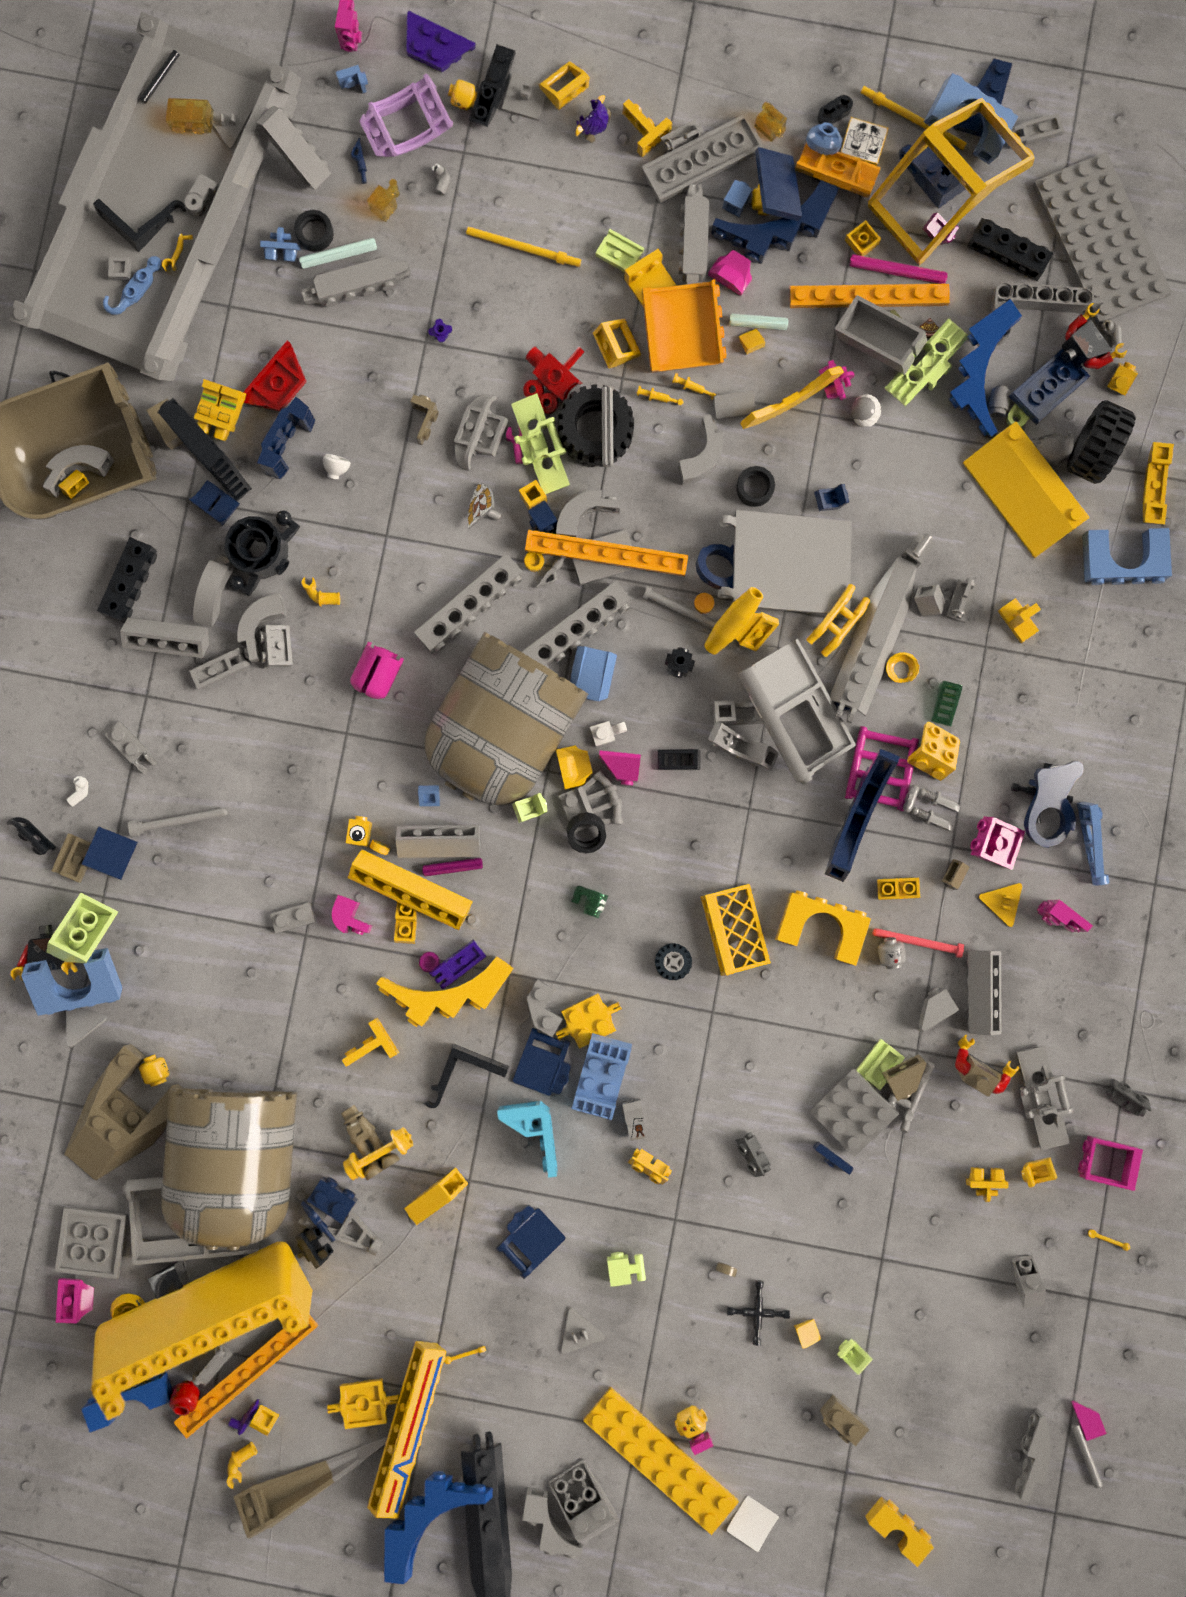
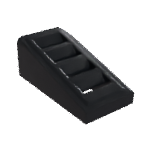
[658,749,701,770]

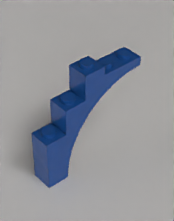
[949,299,1022,439]
[384,1471,493,1584]

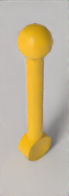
[1087,1229,1130,1251]
[444,1346,486,1364]

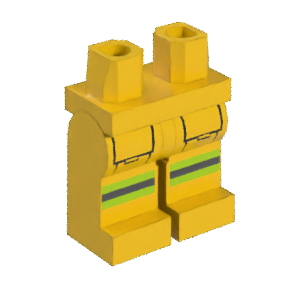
[194,379,246,441]

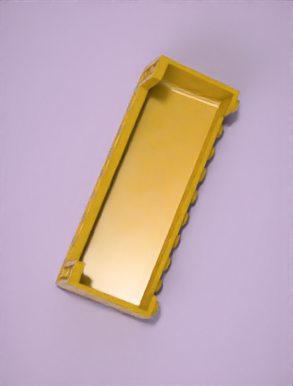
[91,1241,313,1420]

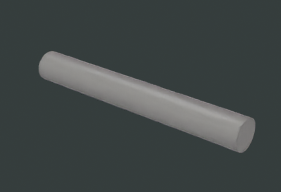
[1071,1423,1103,1488]

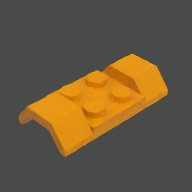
[795,142,881,198]

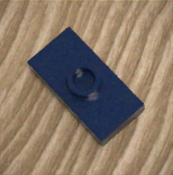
[813,1141,854,1175]

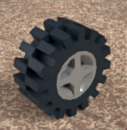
[655,943,692,981]

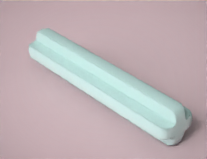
[729,313,788,330]

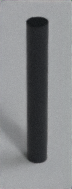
[140,50,180,104]

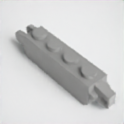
[678,184,709,285]
[301,256,411,307]

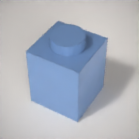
[722,180,753,218]

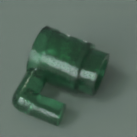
[571,885,609,918]

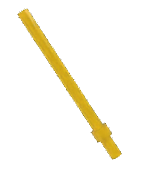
[860,86,967,150]
[466,227,582,267]

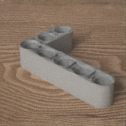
[990,282,1094,345]

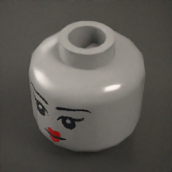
[878,937,906,969]

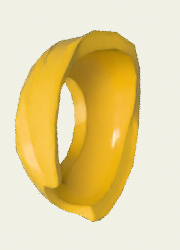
[886,652,920,683]

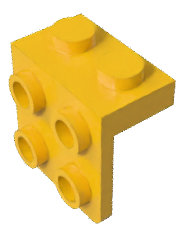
[907,722,960,781]

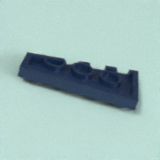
[953,58,1013,137]

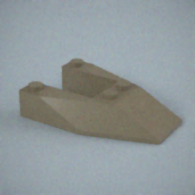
[64,1044,183,1181]

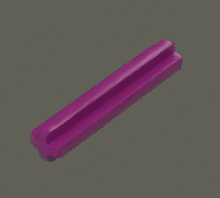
[422,858,483,876]

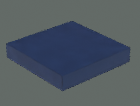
[82,826,138,880]

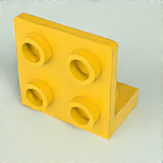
[624,249,677,306]

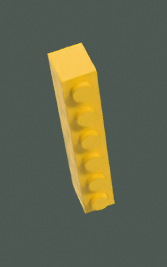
[348,849,473,930]

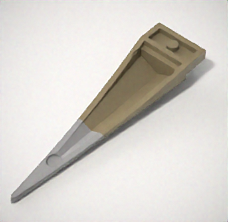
[234,1436,388,1539]

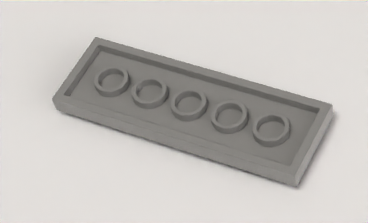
[641,113,765,203]

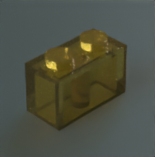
[166,98,214,135]

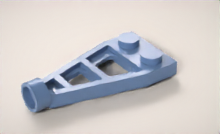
[1076,802,1109,886]

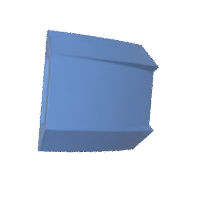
[570,646,617,701]

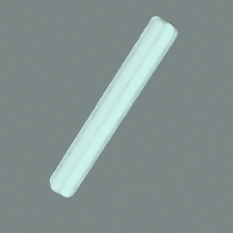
[299,238,377,269]

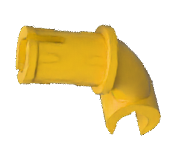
[302,577,340,607]
[227,1442,258,1489]

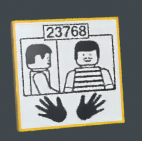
[840,117,889,166]

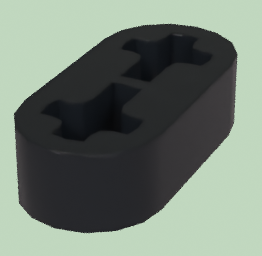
[817,95,853,124]

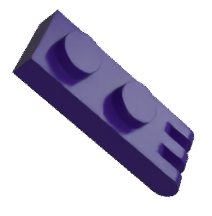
[429,939,487,990]

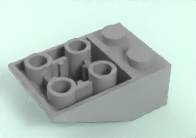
[548,1459,620,1544]

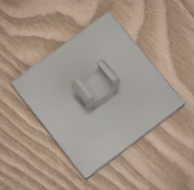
[502,73,547,121]

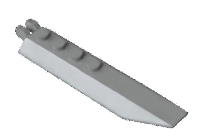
[830,556,917,724]

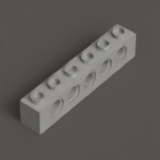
[414,553,523,654]
[522,581,631,668]

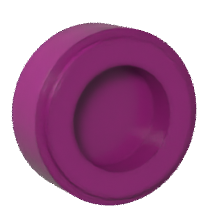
[419,952,440,973]

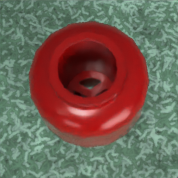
[169,1381,200,1416]

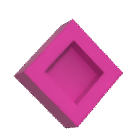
[689,1432,713,1456]

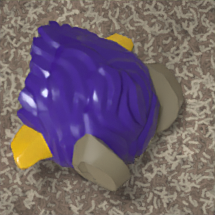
[575,95,611,143]

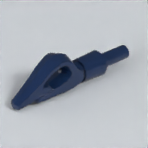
[351,138,367,184]
[301,1201,336,1242]

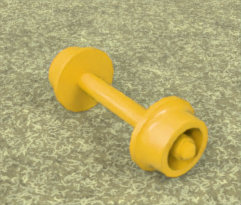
[343,1127,413,1180]

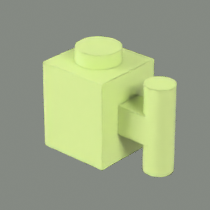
[607,1252,646,1287]

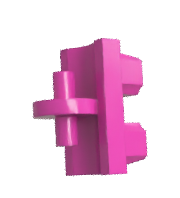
[819,360,855,400]

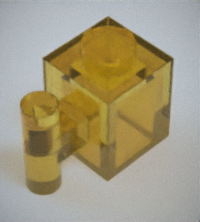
[754,101,787,142]
[367,179,400,222]

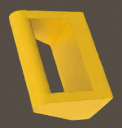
[539,61,590,111]
[593,318,641,369]

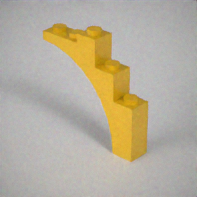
[376,956,514,1027]

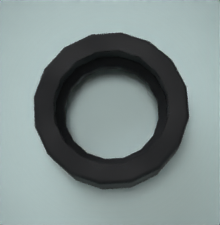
[294,209,334,252]
[736,466,775,507]
[566,812,606,854]

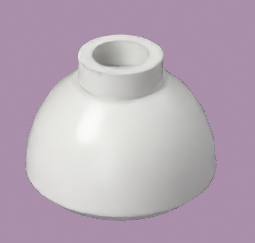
[323,454,351,479]

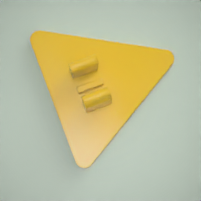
[978,883,1022,927]

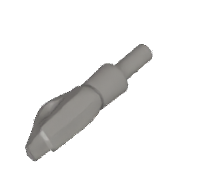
[536,557,565,588]

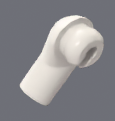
[67,776,88,807]

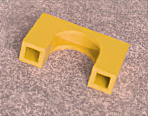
[775,890,871,966]

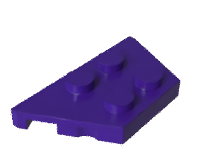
[406,10,476,72]

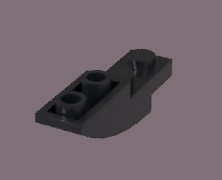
[469,44,516,127]

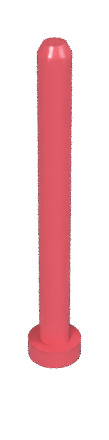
[873,928,964,958]

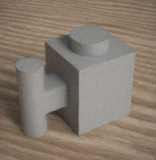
[901,533,935,568]

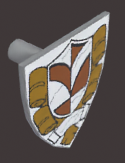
[467,483,501,529]

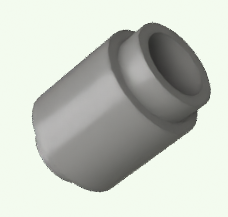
[988,385,1011,417]

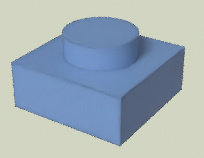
[418,785,440,806]

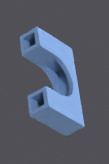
[924,73,1018,164]
[1082,528,1172,585]
[21,948,123,1016]

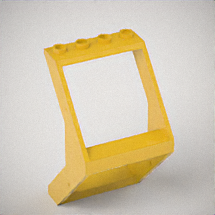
[868,98,1035,266]

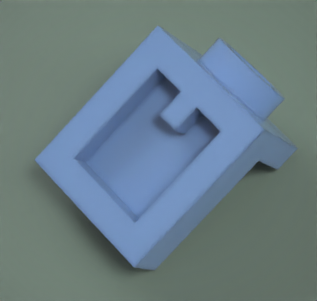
[336,65,368,93]

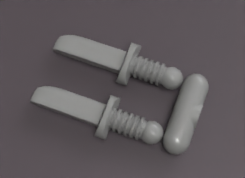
[903,784,960,831]

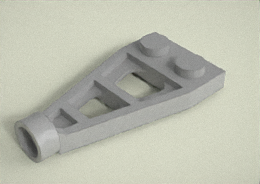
[298,1204,384,1256]

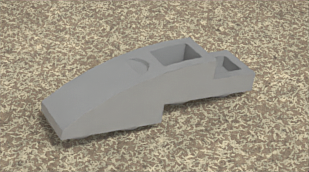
[1015,1409,1050,1503]

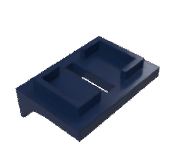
[189,480,240,526]

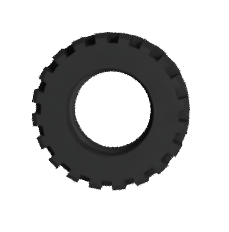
[557,384,634,467]
[1067,400,1136,484]

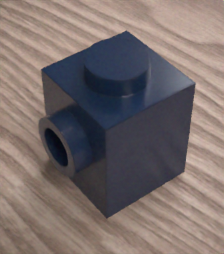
[528,500,558,533]

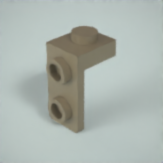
[410,394,439,445]

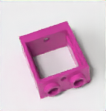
[1078,1135,1143,1191]

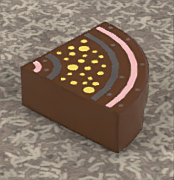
[918,318,939,338]

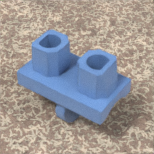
[260,227,300,262]

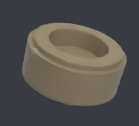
[716,1262,737,1277]

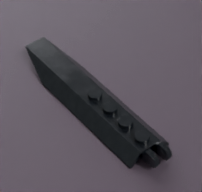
[461,1431,512,1597]

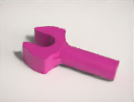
[506,427,523,464]

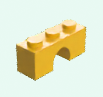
[865,1497,934,1567]

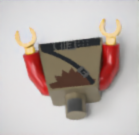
[955,1035,1019,1097]

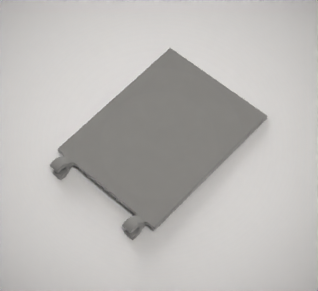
[718,510,851,616]

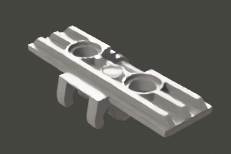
[1016,1046,1073,1150]

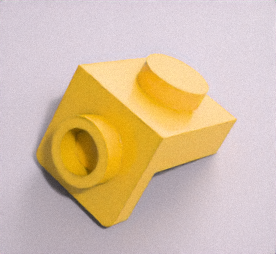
[1107,361,1138,395]
[1021,1157,1057,1188]

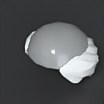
[851,394,881,427]

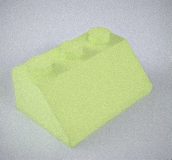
[46,893,118,963]

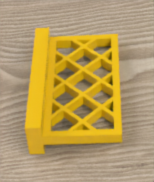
[700,884,771,976]

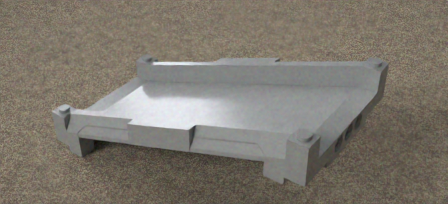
[9,12,302,381]

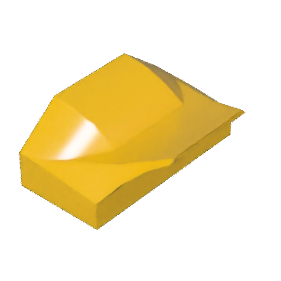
[556,745,593,790]

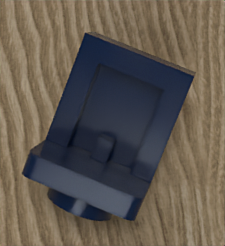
[814,484,849,511]

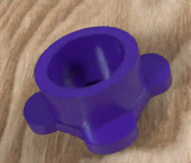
[428,319,452,342]

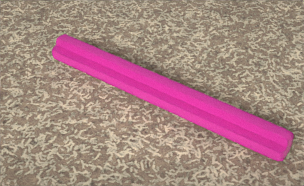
[850,254,948,284]

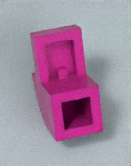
[332,895,373,935]

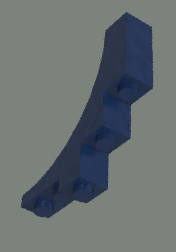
[711,180,839,264]
[825,749,900,882]

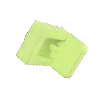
[512,793,547,823]
[837,1339,873,1375]

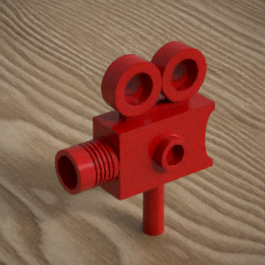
[523,346,585,414]

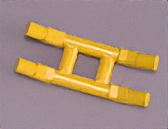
[806,584,870,657]

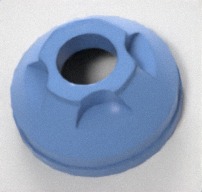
[806,122,842,155]

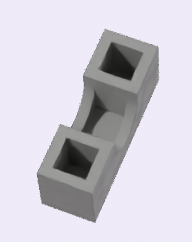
[713,701,764,726]

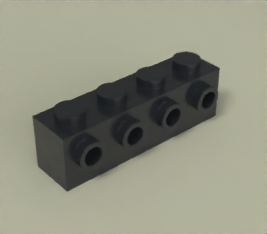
[967,218,1053,282]
[97,537,157,623]

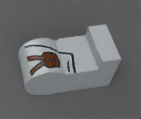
[185,174,219,217]
[622,1099,646,1141]

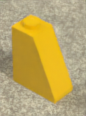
[404,1167,468,1226]

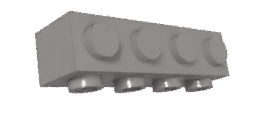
[256,106,331,190]
[120,618,209,658]
[396,825,481,858]
[967,951,1002,1035]

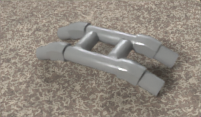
[888,1053,935,1133]

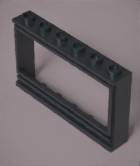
[157,398,252,502]

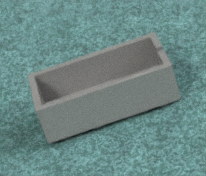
[835,295,927,375]

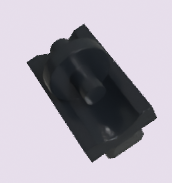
[296,1227,334,1269]

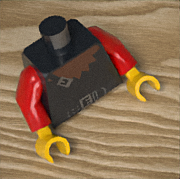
[1061,303,1127,369]
[10,925,78,981]

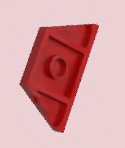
[243,340,307,412]

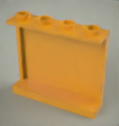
[642,279,727,373]

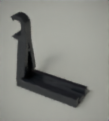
[93,198,186,252]
[424,1044,510,1108]

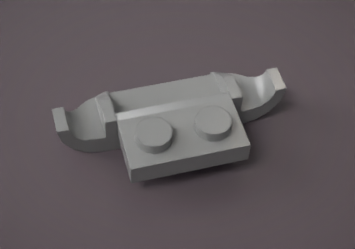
[454,394,508,471]

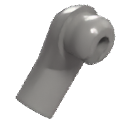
[432,163,450,195]
[1102,319,1122,348]

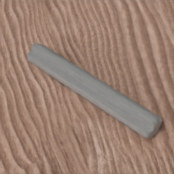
[602,387,613,467]

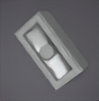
[713,390,756,420]

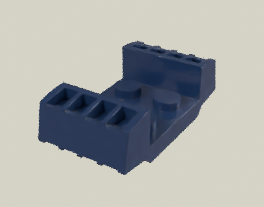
[257,397,315,479]

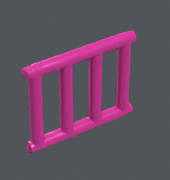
[845,726,919,811]

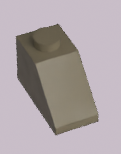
[882,1054,926,1101]

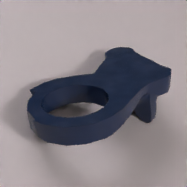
[695,544,734,590]

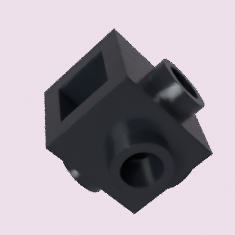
[664,647,695,678]

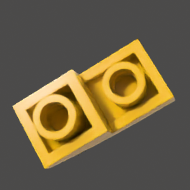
[877,877,921,900]
[394,902,417,944]

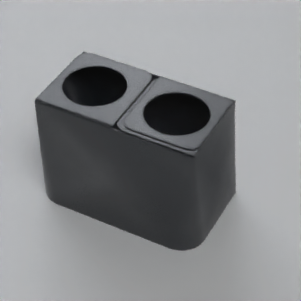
[148,1261,183,1299]

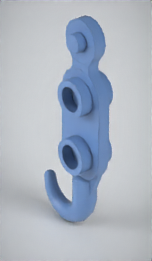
[103,256,162,315]

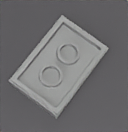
[573,530,637,586]

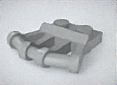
[559,769,623,834]

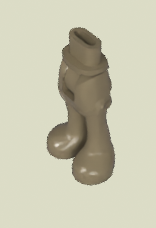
[341,1105,400,1181]

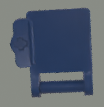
[513,1027,571,1096]
[495,1205,566,1279]

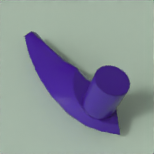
[228,1399,259,1435]

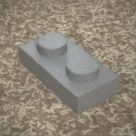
[270,902,316,934]

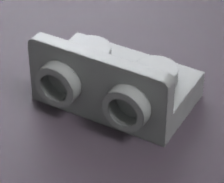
[258,625,293,669]

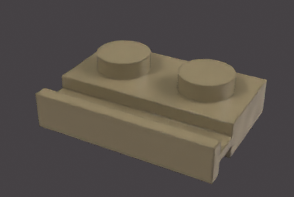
[51,833,91,883]

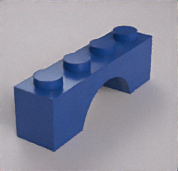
[81,1372,173,1433]

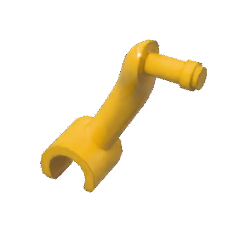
[162,233,193,272]

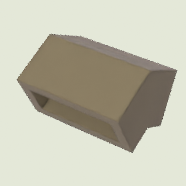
[942,859,970,890]

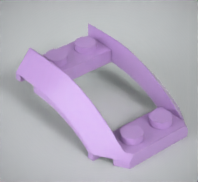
[360,74,453,157]

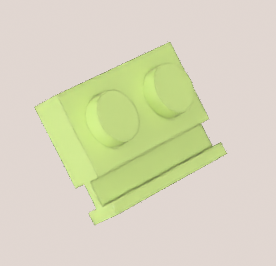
[595,229,644,272]
[856,1039,905,1090]

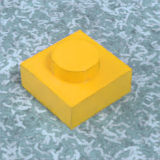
[249,1405,279,1436]

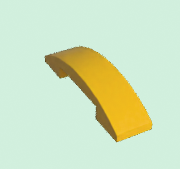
[1143,442,1174,525]

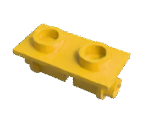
[627,1148,672,1185]

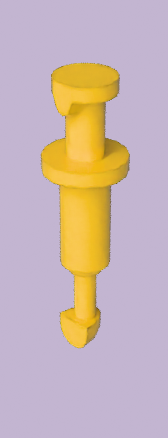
[672,373,716,400]
[636,386,683,405]

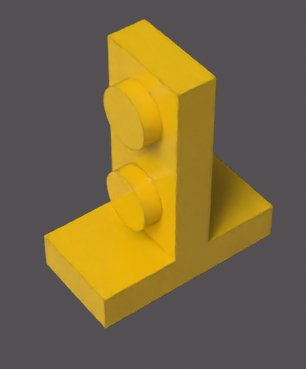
[623,99,672,157]
[998,598,1041,643]
[342,1018,400,1067]

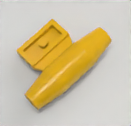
[704,587,779,655]

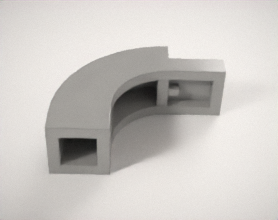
[678,414,723,485]
[43,445,114,498]
[556,490,621,537]
[193,554,236,627]
[237,594,286,664]
[708,721,780,771]

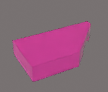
[1071,1400,1107,1441]

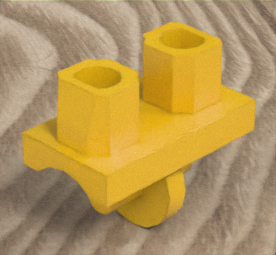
[966,1167,1008,1202]

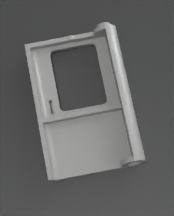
[737,639,856,785]
[123,1177,260,1265]

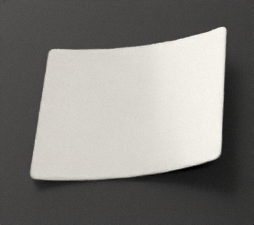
[727,1496,779,1552]

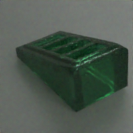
[931,681,963,727]

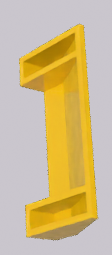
[963,422,1090,558]

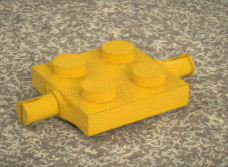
[555,993,622,1049]
[327,1378,399,1429]

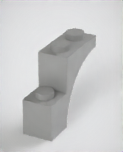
[522,1487,583,1559]

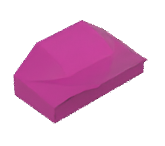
[708,250,752,296]
[56,1278,94,1323]

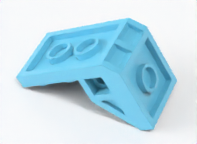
[497,1101,558,1178]

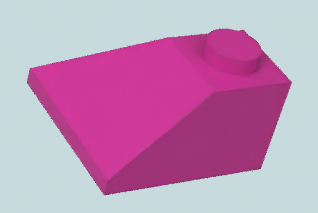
[599,750,641,786]

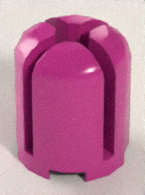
[350,641,404,699]

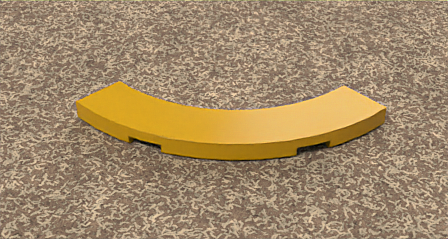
[740,366,844,429]

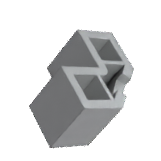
[527,980,563,1037]

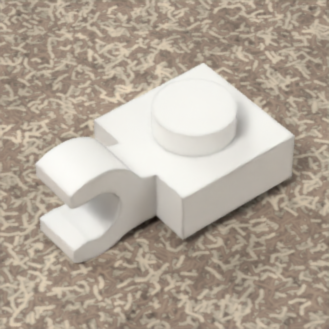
[590,721,627,747]

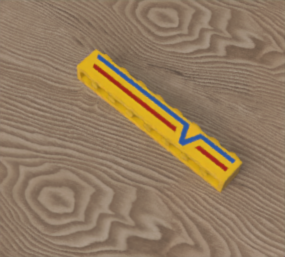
[367,1341,446,1518]

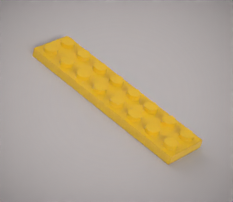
[583,1387,739,1535]

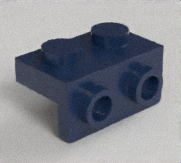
[307,1177,358,1224]

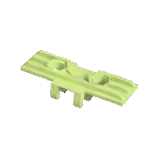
[885,318,969,407]
[511,393,570,494]

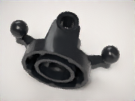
[224,510,300,596]

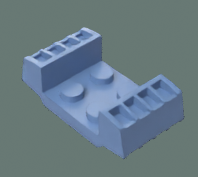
[572,1033,632,1120]

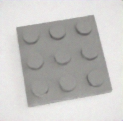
[810,1068,899,1157]
[55,1207,128,1279]

